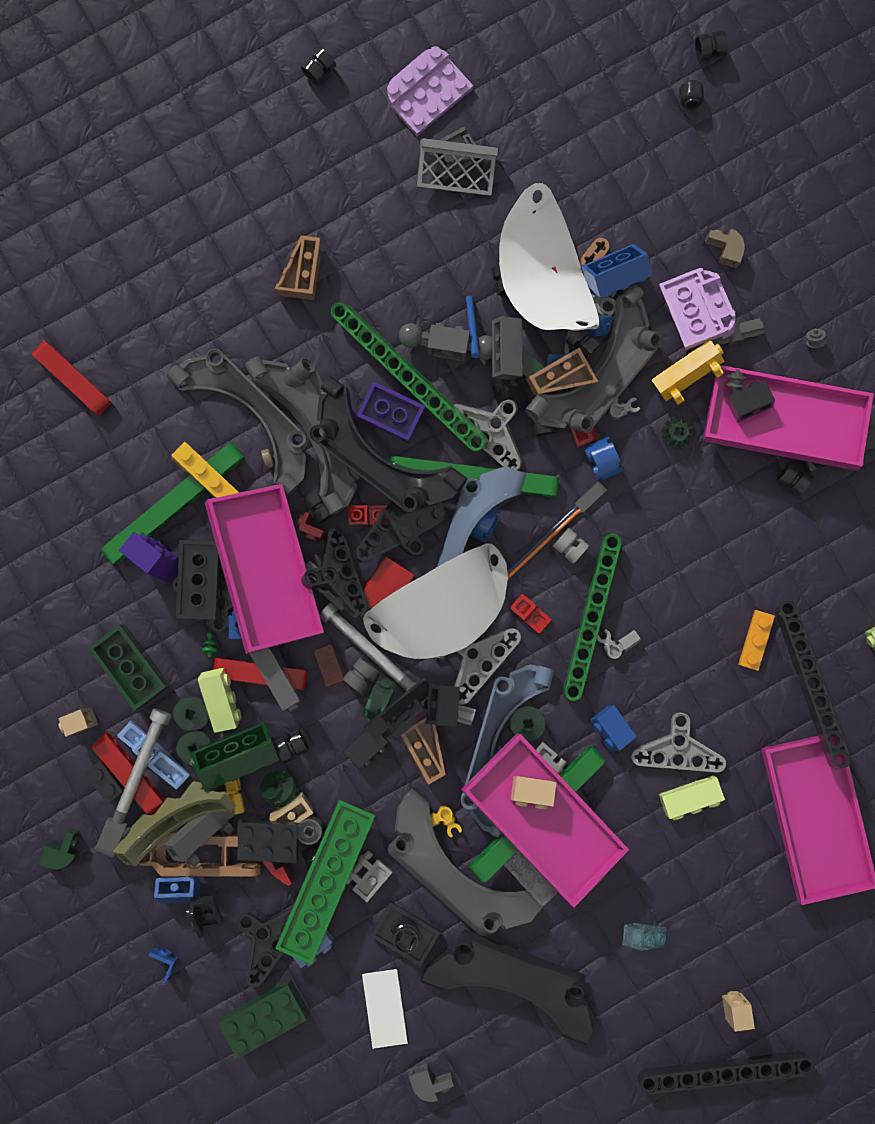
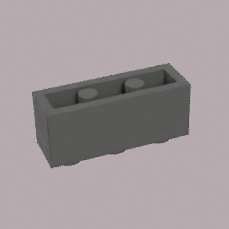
[492,316,523,380]

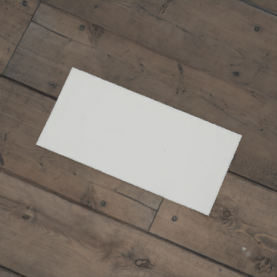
[362,969,408,1049]

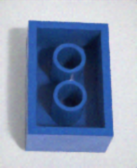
[582,244,653,298]

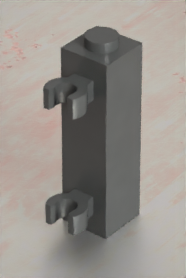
[250,647,302,712]
[163,812,234,867]

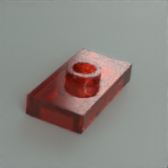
[314,644,344,687]

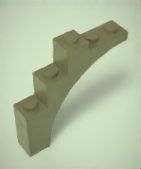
[113,781,235,867]

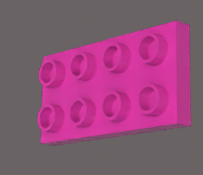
[703,365,874,471]
[205,484,324,654]
[461,733,629,908]
[761,736,875,905]

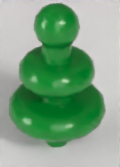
[201,632,218,658]

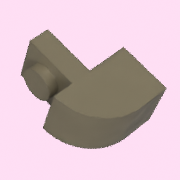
[705,229,745,268]

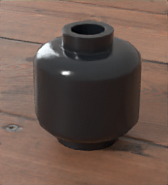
[679,80,704,110]

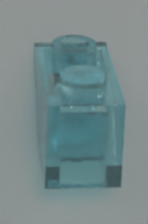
[622,923,666,951]

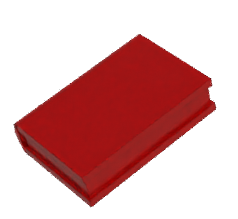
[357,556,415,609]

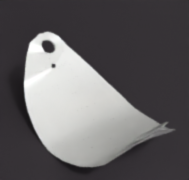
[499,183,599,331]
[363,544,508,659]

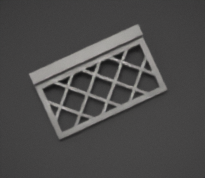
[417,138,498,196]

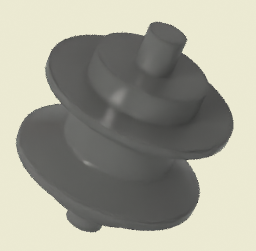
[806,328,826,349]
[726,369,747,391]

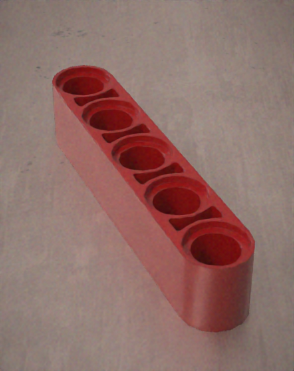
[31,340,112,416]
[213,658,308,690]
[91,732,166,816]

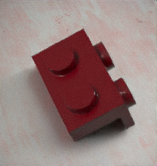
[297,512,326,542]

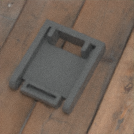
[427,127,483,183]

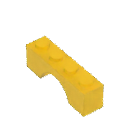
[171,442,239,498]

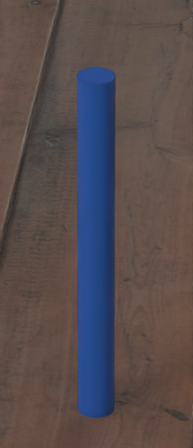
[466,296,479,358]

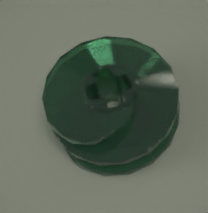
[173,696,209,731]
[510,706,545,741]
[176,731,212,766]
[259,770,297,808]

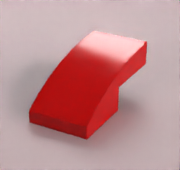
[510,594,552,635]
[263,861,294,886]

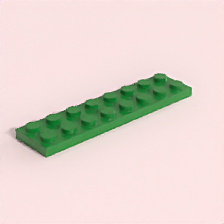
[275,800,376,965]

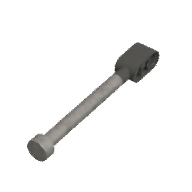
[319,602,428,712]
[94,708,172,859]

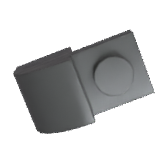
[409,1063,454,1102]

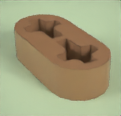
[580,238,609,268]

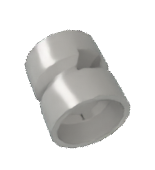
[553,528,589,564]

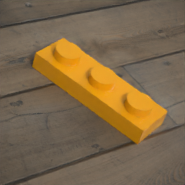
[738,610,775,671]

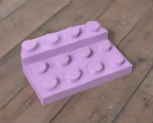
[387,46,473,136]
[659,268,736,350]

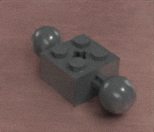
[399,323,492,362]

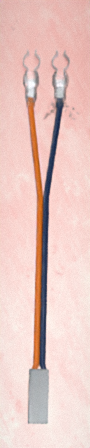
[436,481,607,658]

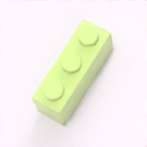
[198,668,241,733]
[659,775,725,820]

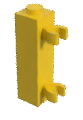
[652,340,724,405]

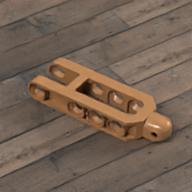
[138,833,261,876]

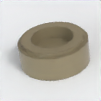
[261,449,274,469]

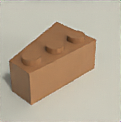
[274,235,322,300]
[526,348,598,395]
[400,716,445,785]

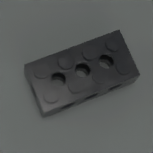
[176,540,222,620]

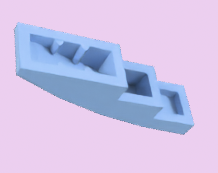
[118,721,190,790]

